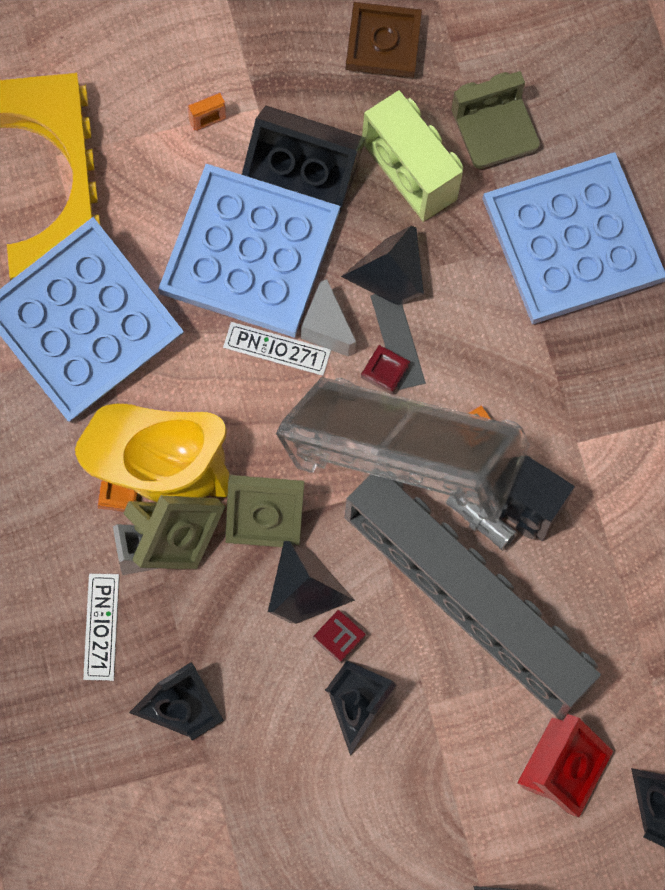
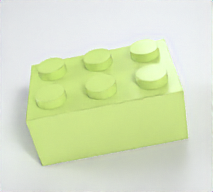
[362,90,463,222]

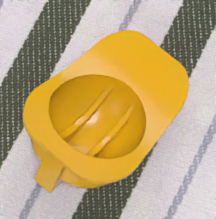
[75,404,230,503]

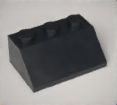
[241,105,366,215]

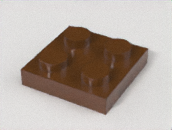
[345,2,422,78]

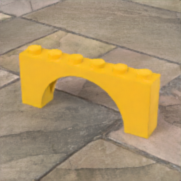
[0,73,100,281]

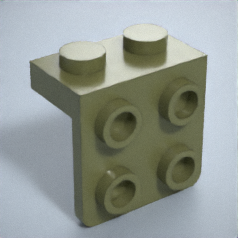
[451,71,540,169]

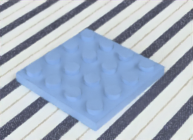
[482,152,665,325]
[158,164,340,338]
[0,217,184,422]

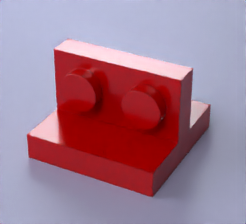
[517,714,613,818]

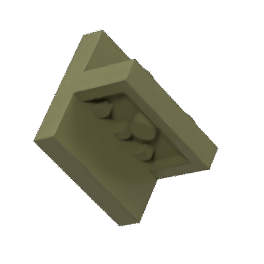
[225,475,304,547]
[123,495,225,569]

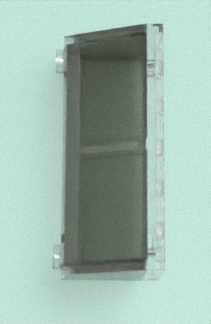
[276,377,530,523]

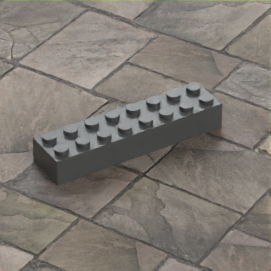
[344,467,601,720]

